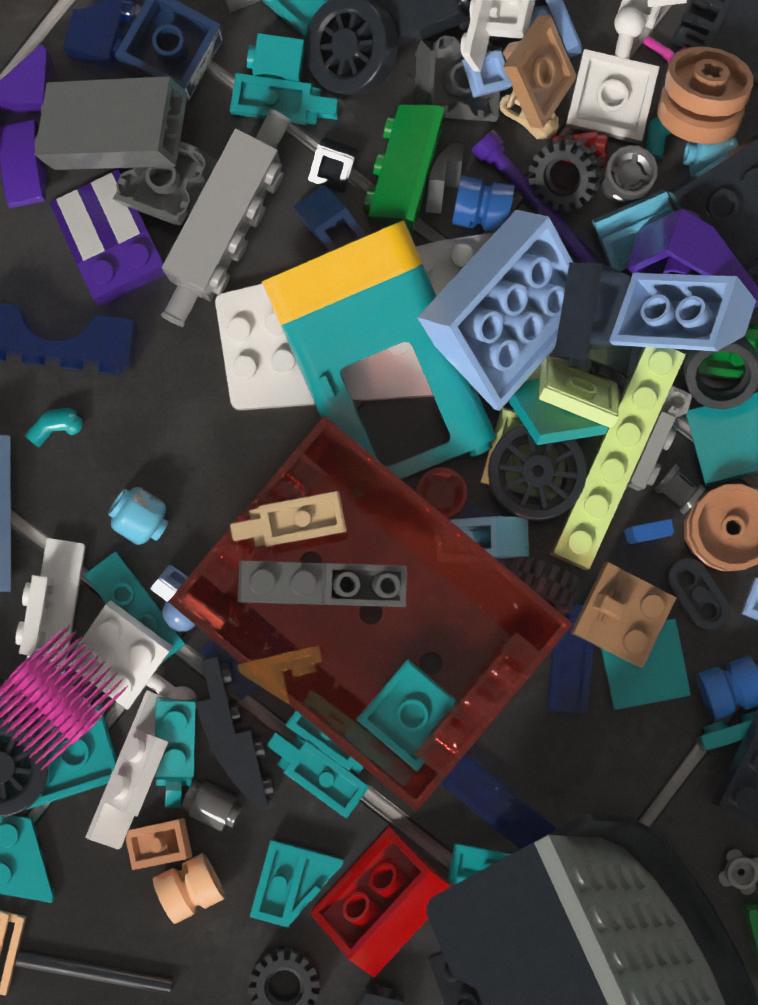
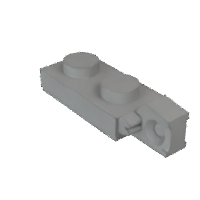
[627,386,692,491]

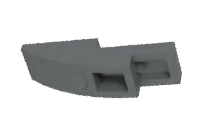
[238,561,407,607]

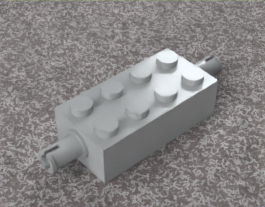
[161,109,291,327]

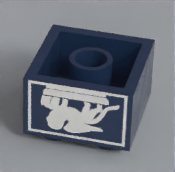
[115,0,225,104]

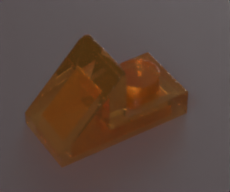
[238,645,323,704]

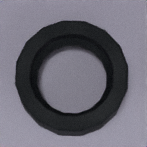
[683,337,758,410]

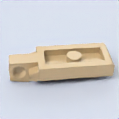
[230,491,347,547]

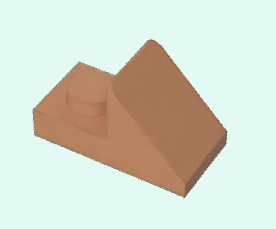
[125,818,193,870]

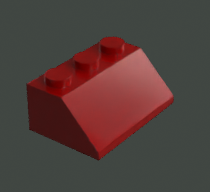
[310,826,451,977]

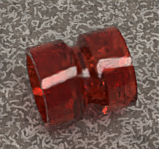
[416,467,467,521]

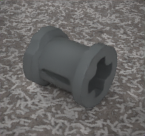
[654,464,706,515]

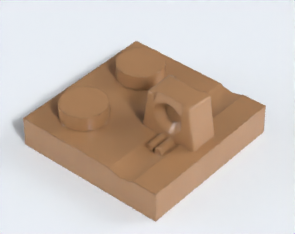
[503,15,577,128]
[570,562,676,668]

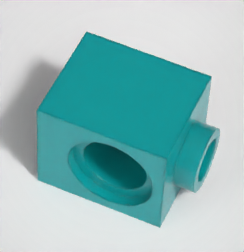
[247,33,305,82]

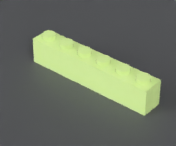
[550,347,686,570]

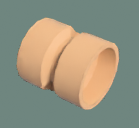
[153,853,225,924]

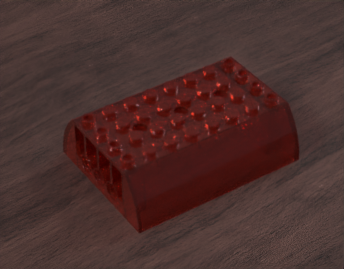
[168,416,573,812]

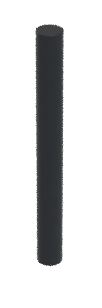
[16,951,173,994]

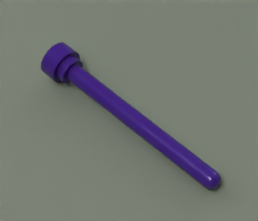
[471,130,602,263]

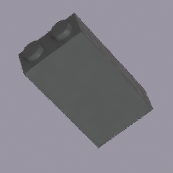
[34,76,188,170]

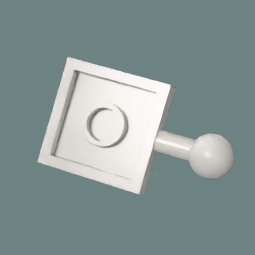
[565,7,659,144]
[68,600,197,710]

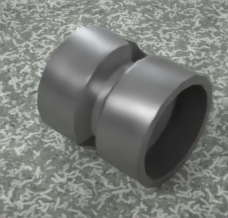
[601,145,658,206]

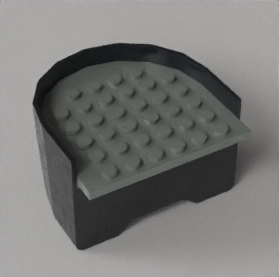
[426,813,758,1005]

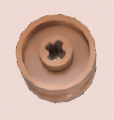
[657,47,753,144]
[684,484,758,571]

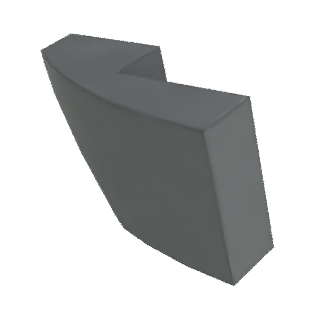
[426,143,464,214]

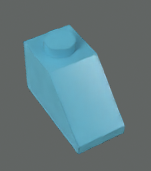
[439,516,529,559]

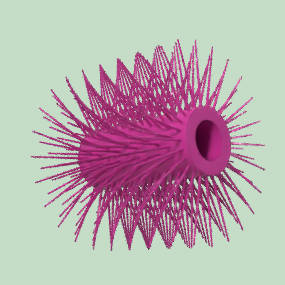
[0,625,129,770]

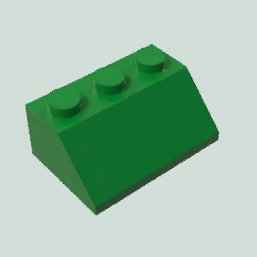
[363,105,445,236]

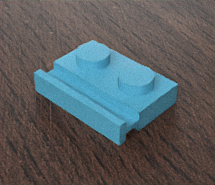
[592,189,674,271]

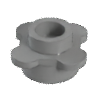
[718,849,758,895]

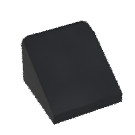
[308,138,359,192]

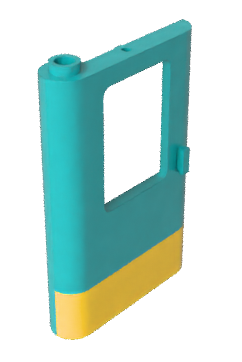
[262,220,497,496]

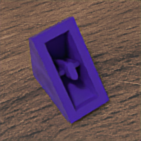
[0,44,53,113]

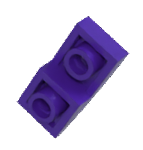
[0,120,47,208]

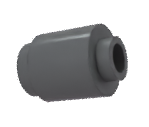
[181,780,242,832]

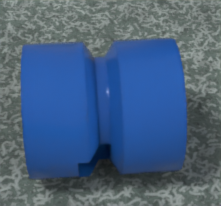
[452,175,515,233]
[696,655,758,721]

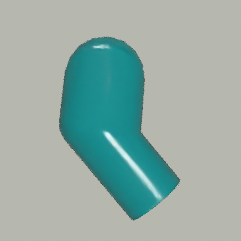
[645,116,671,159]
[25,408,83,448]

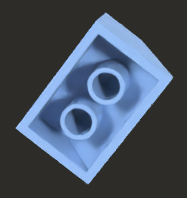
[609,273,756,351]

